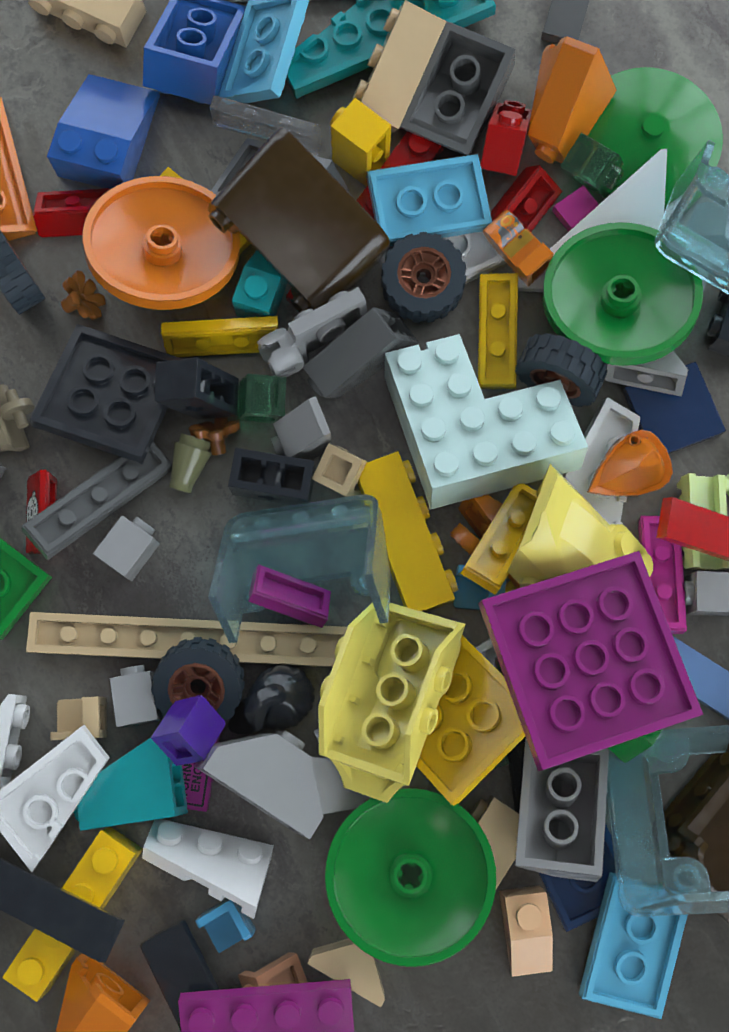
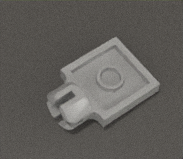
[257,287,367,380]

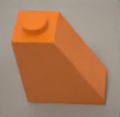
[527,36,617,166]
[56,953,151,1032]

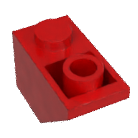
[480,100,532,176]

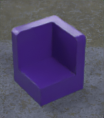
[151,695,226,766]

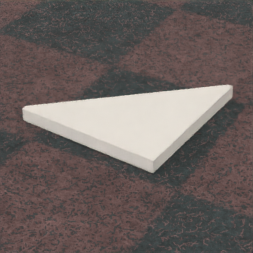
[518,149,667,292]

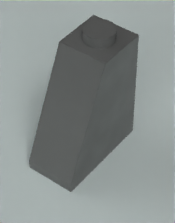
[303,307,419,398]

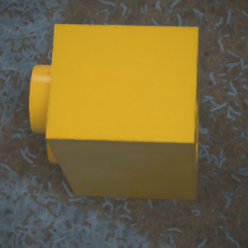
[330,98,391,187]

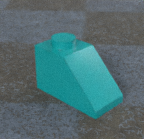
[232,250,288,318]

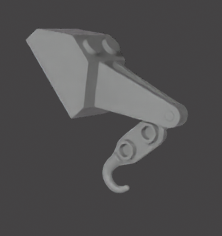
[194,731,429,839]

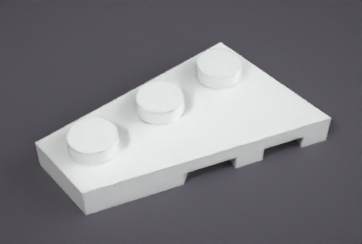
[562,397,640,525]
[0,725,110,872]
[142,819,274,919]

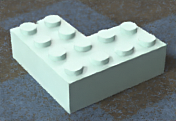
[384,334,588,510]

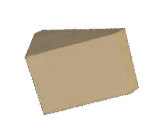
[307,938,385,1008]

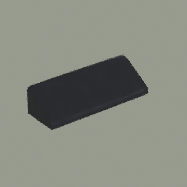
[140,920,220,1031]

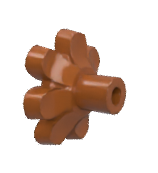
[61,270,106,320]
[189,417,240,455]

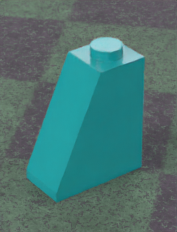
[73,738,188,831]

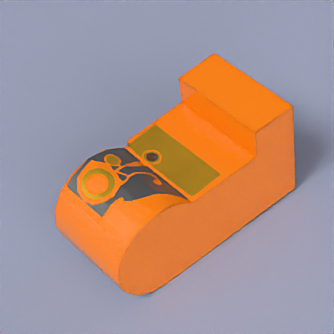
[483,210,553,287]

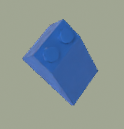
[143,0,246,106]
[47,74,160,189]

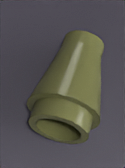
[169,433,212,493]

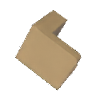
[312,443,367,498]
[50,696,107,741]

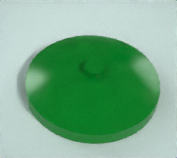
[575,67,723,210]
[543,222,703,366]
[325,789,496,967]

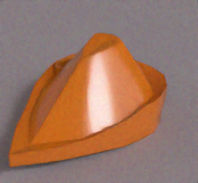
[587,430,673,496]

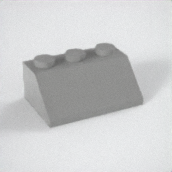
[515,739,609,882]

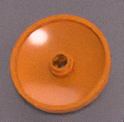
[83,176,240,310]

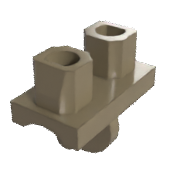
[0,384,35,452]

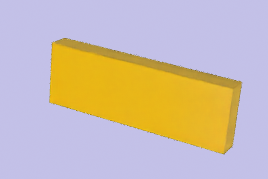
[478,273,518,389]
[161,316,279,357]
[460,483,538,595]

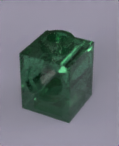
[560,132,624,196]
[237,373,286,424]

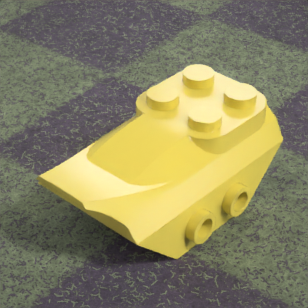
[507,464,653,588]
[318,599,466,803]

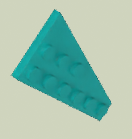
[286,0,496,99]

